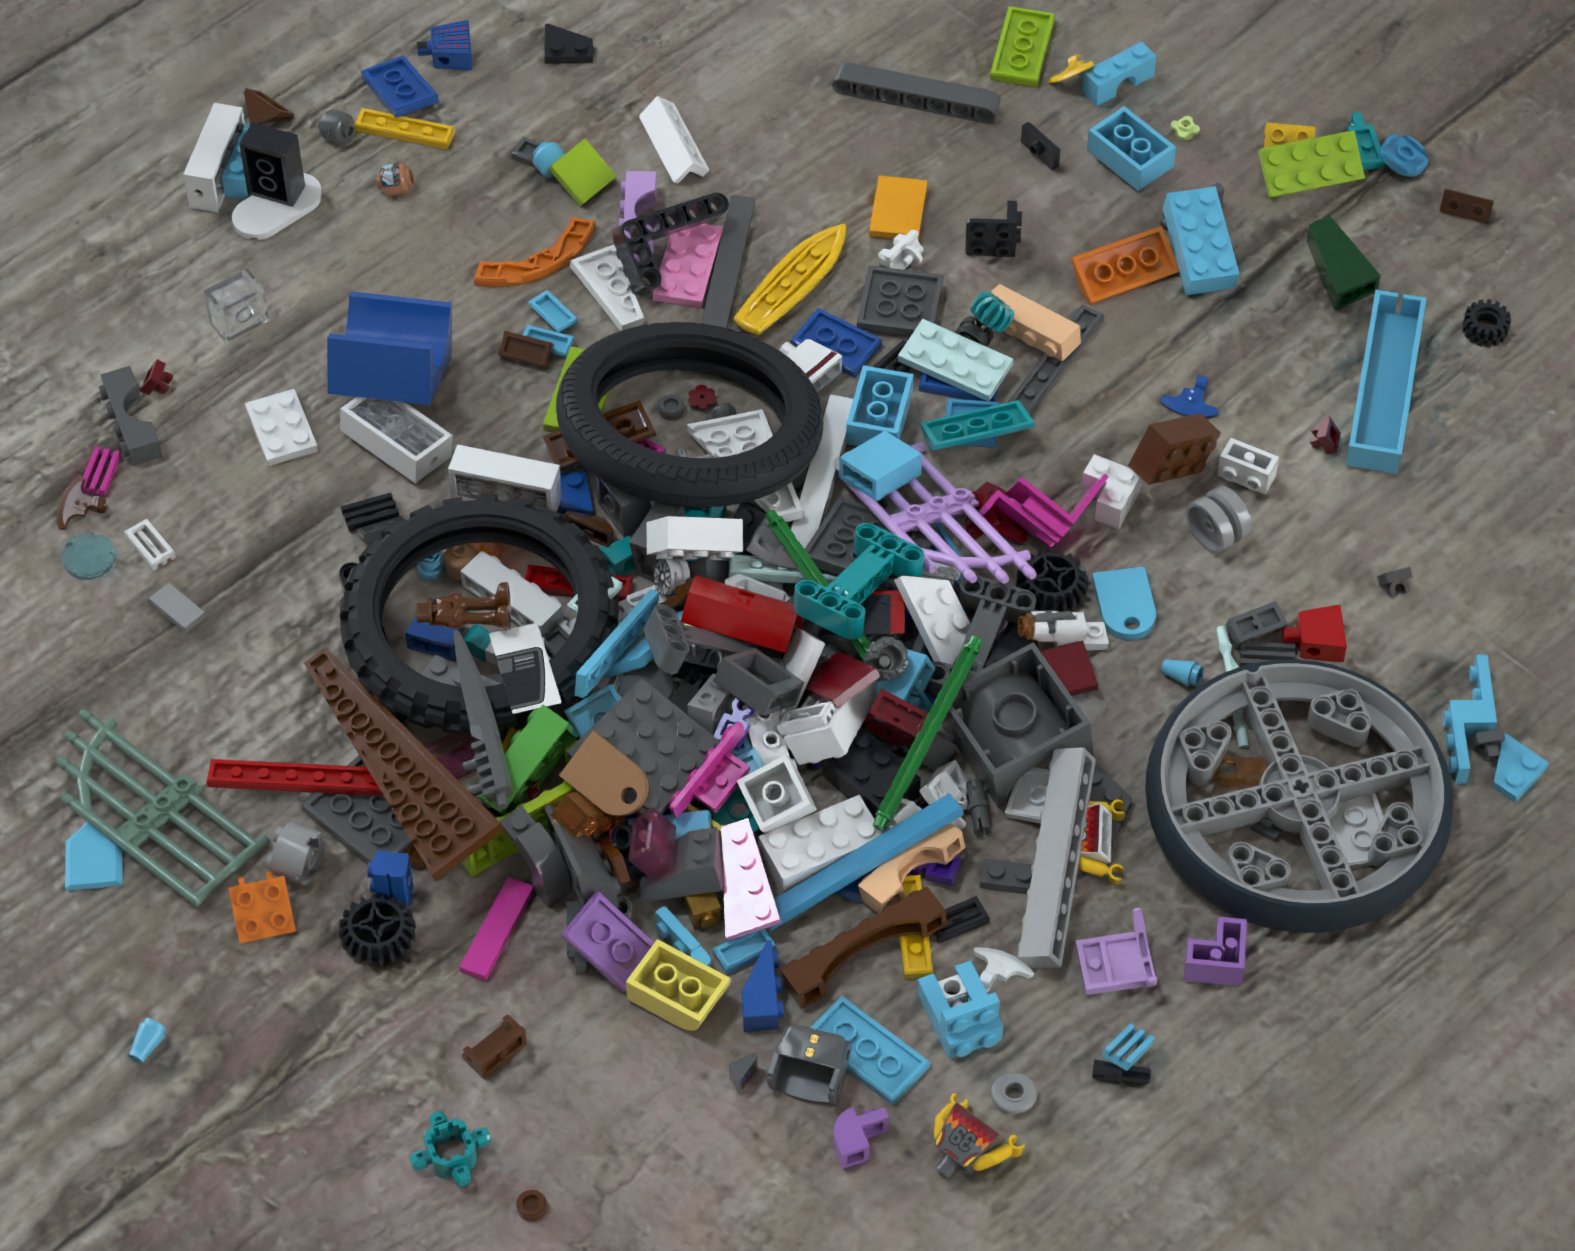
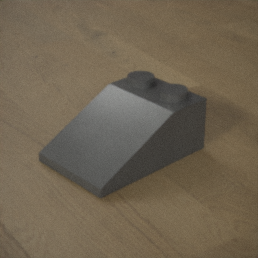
[638,827,723,903]

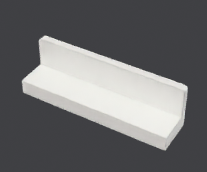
[639,96,709,184]

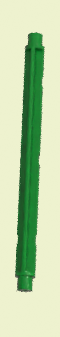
[765,510,871,661]
[872,636,982,831]

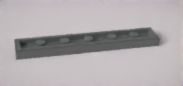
[1008,305,1104,416]

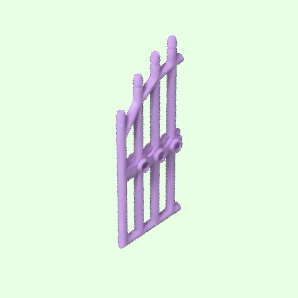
[837,442,1036,583]

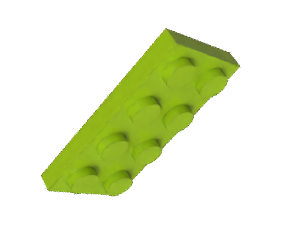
[1258,130,1365,198]

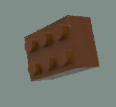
[1128,413,1221,485]

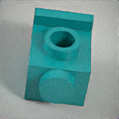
[599,536,636,576]

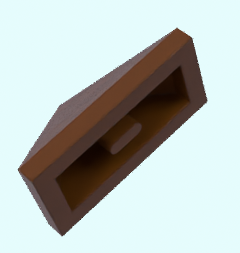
[244,88,294,124]
[564,511,615,547]

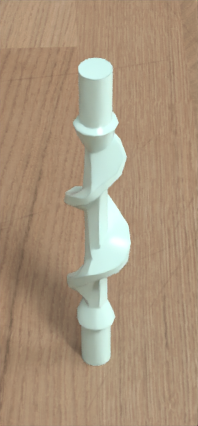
[1216,626,1249,749]

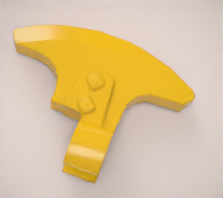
[1048,54,1095,84]

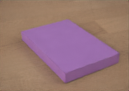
[560,892,654,992]

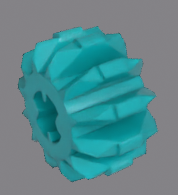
[970,291,1015,332]

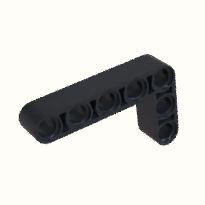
[613,192,729,296]

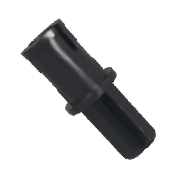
[1092,1059,1151,1084]

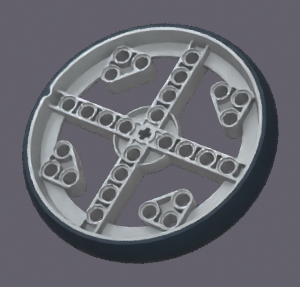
[1145,660,1453,933]

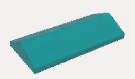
[920,400,1035,450]

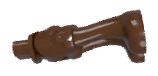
[417,582,511,630]

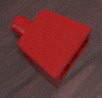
[1282,605,1347,662]

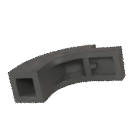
[499,806,571,908]

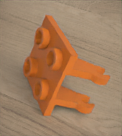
[228,871,296,944]

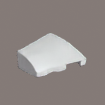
[919,760,968,829]

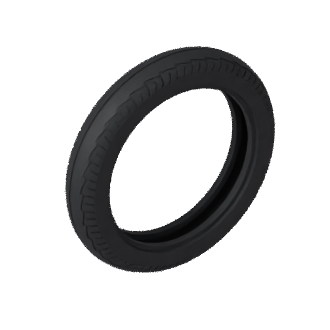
[556,322,824,508]

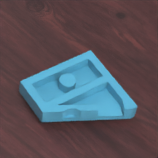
[1492,733,1549,803]

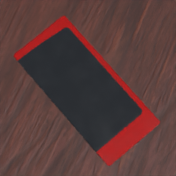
[797,590,905,636]

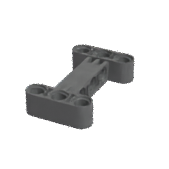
[925,575,1036,697]
[644,604,786,674]

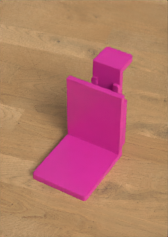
[979,474,1109,548]

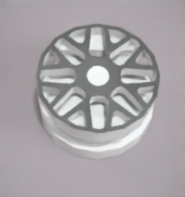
[654,557,690,596]

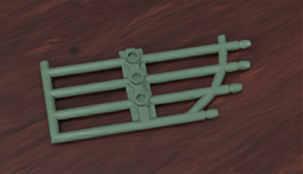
[56,709,270,907]

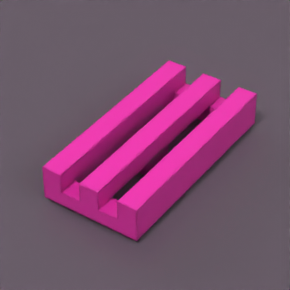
[82,446,121,497]

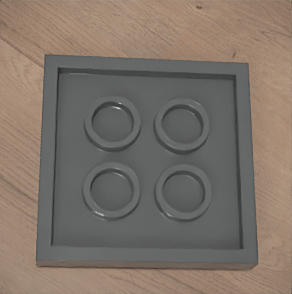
[857,265,944,336]

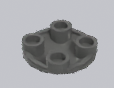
[619,663,674,699]

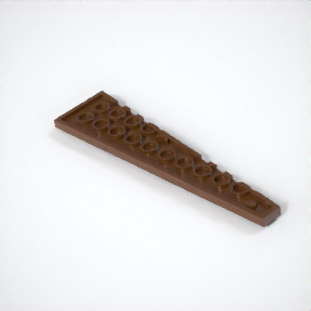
[304,647,504,881]

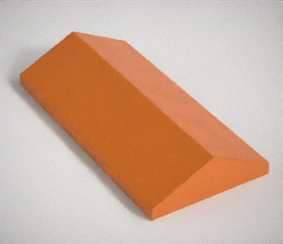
[1071,226,1180,305]

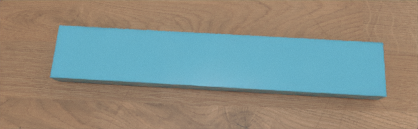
[575,589,659,699]

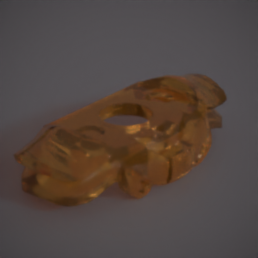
[1198,755,1268,787]

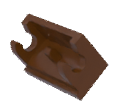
[462,1015,527,1079]

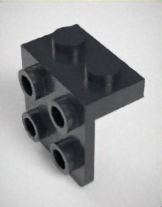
[965,200,1022,257]

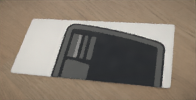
[489,623,561,714]

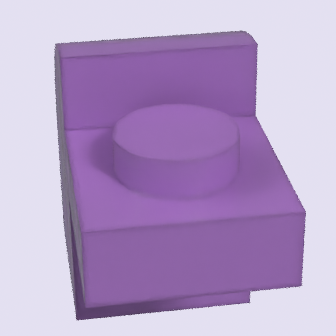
[833,1107,889,1169]

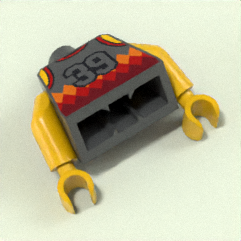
[933,1093,1025,1178]

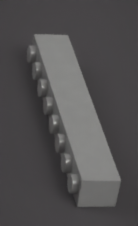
[1017,747,1096,968]

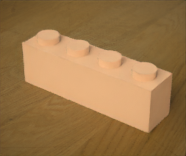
[991,284,1081,362]

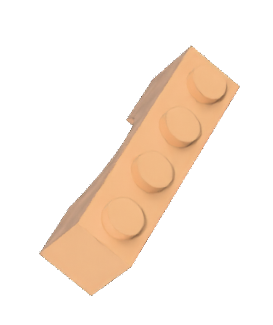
[858,823,966,914]

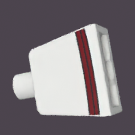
[779,339,842,393]

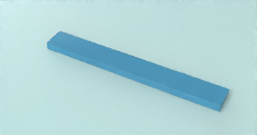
[768,793,964,931]

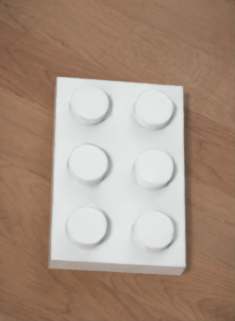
[245,389,318,466]

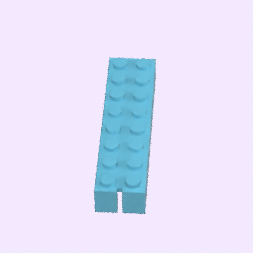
[1345,290,1427,474]

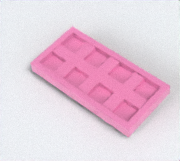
[653,223,723,308]

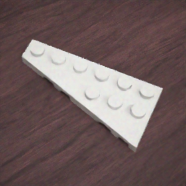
[687,409,803,522]

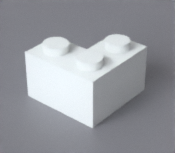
[1081,454,1142,529]

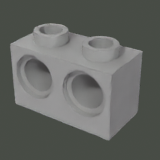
[687,674,737,735]

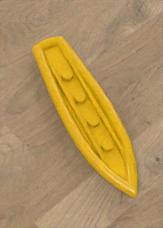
[733,224,847,335]

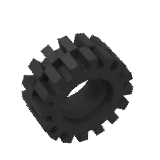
[1462,299,1511,347]

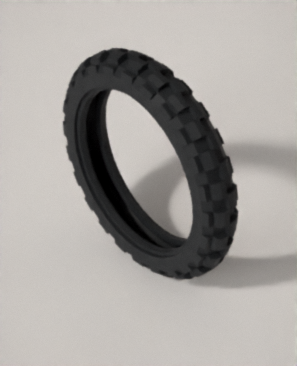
[339,495,619,735]

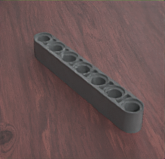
[832,62,1001,123]

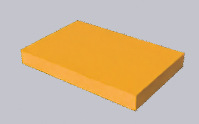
[869,175,928,241]

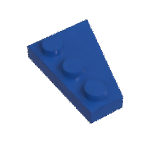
[558,470,593,515]

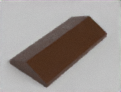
[543,400,656,472]

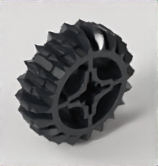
[1015,548,1088,612]
[338,893,416,967]

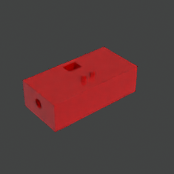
[680,575,797,653]

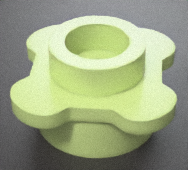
[1171,116,1200,140]

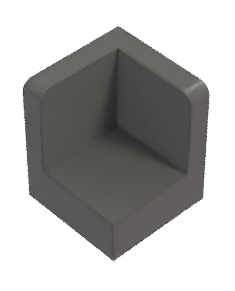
[921,730,957,771]

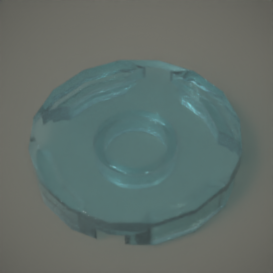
[61,532,116,580]

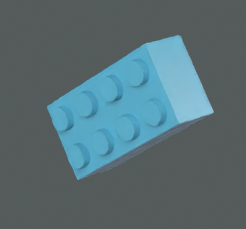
[1162,186,1239,296]

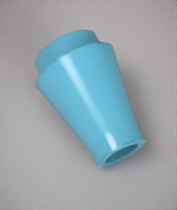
[1161,658,1204,688]
[128,1018,166,1063]

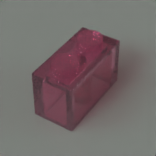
[629,808,676,879]

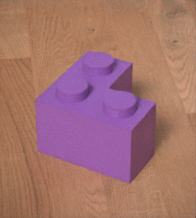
[1184,917,1247,986]

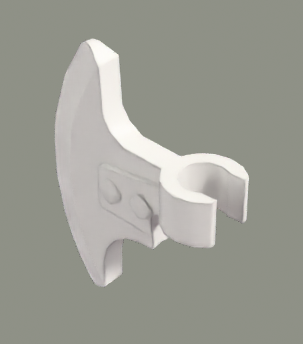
[973,947,1034,992]

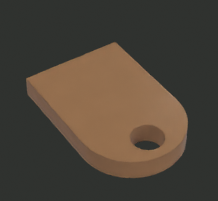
[559,731,649,816]

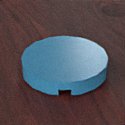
[1380,134,1429,176]

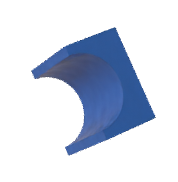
[327,291,452,405]

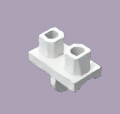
[878,230,924,270]

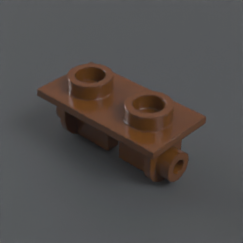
[1439,188,1494,224]

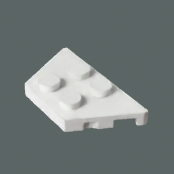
[894,576,971,665]

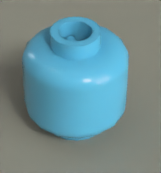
[533,141,566,179]

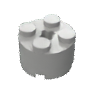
[265,821,326,886]

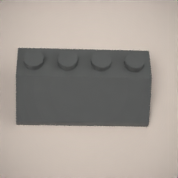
[544,804,621,908]

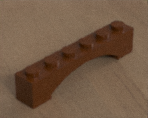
[781,886,947,1009]

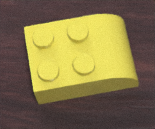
[626,939,731,1031]

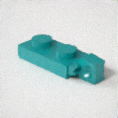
[1347,112,1385,171]

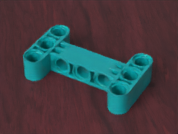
[793,523,925,640]

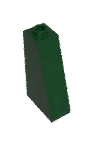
[1307,216,1381,311]

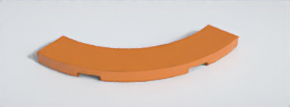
[474,217,596,287]

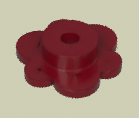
[688,385,717,410]

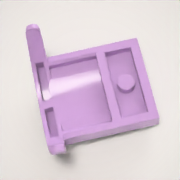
[1075,908,1157,995]

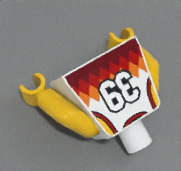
[1078,799,1126,885]

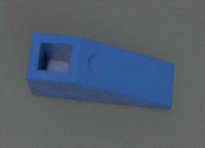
[741,940,784,1032]

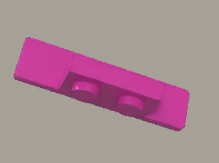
[669,721,750,818]

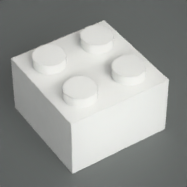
[737,755,817,833]

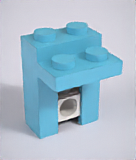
[917,961,1003,1059]

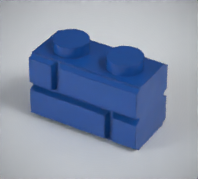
[367,850,414,907]

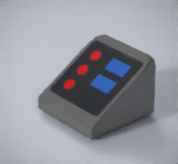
[729,1053,758,1094]

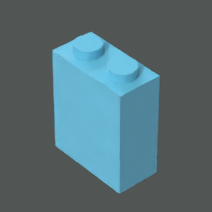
[839,431,922,501]

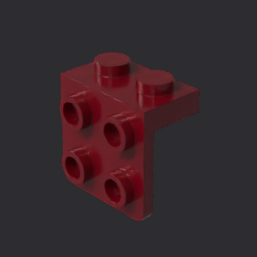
[964,482,1028,545]

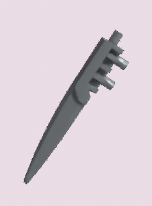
[453,630,514,809]

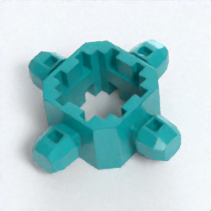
[409,1111,491,1187]

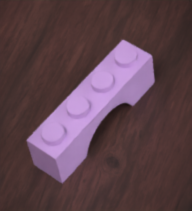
[619,171,657,262]

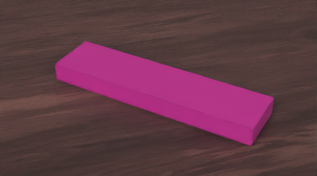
[459,877,534,981]

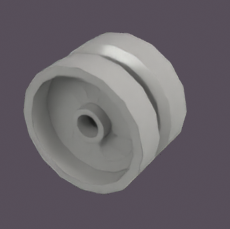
[1185,485,1252,554]

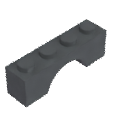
[98,366,162,466]

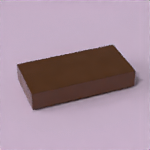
[498,331,555,369]
[601,842,630,884]

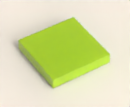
[548,138,617,207]

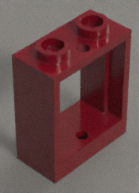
[861,689,928,749]

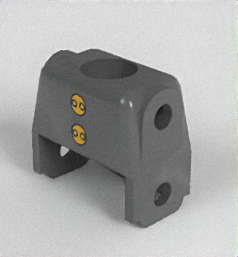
[767,1024,852,1105]

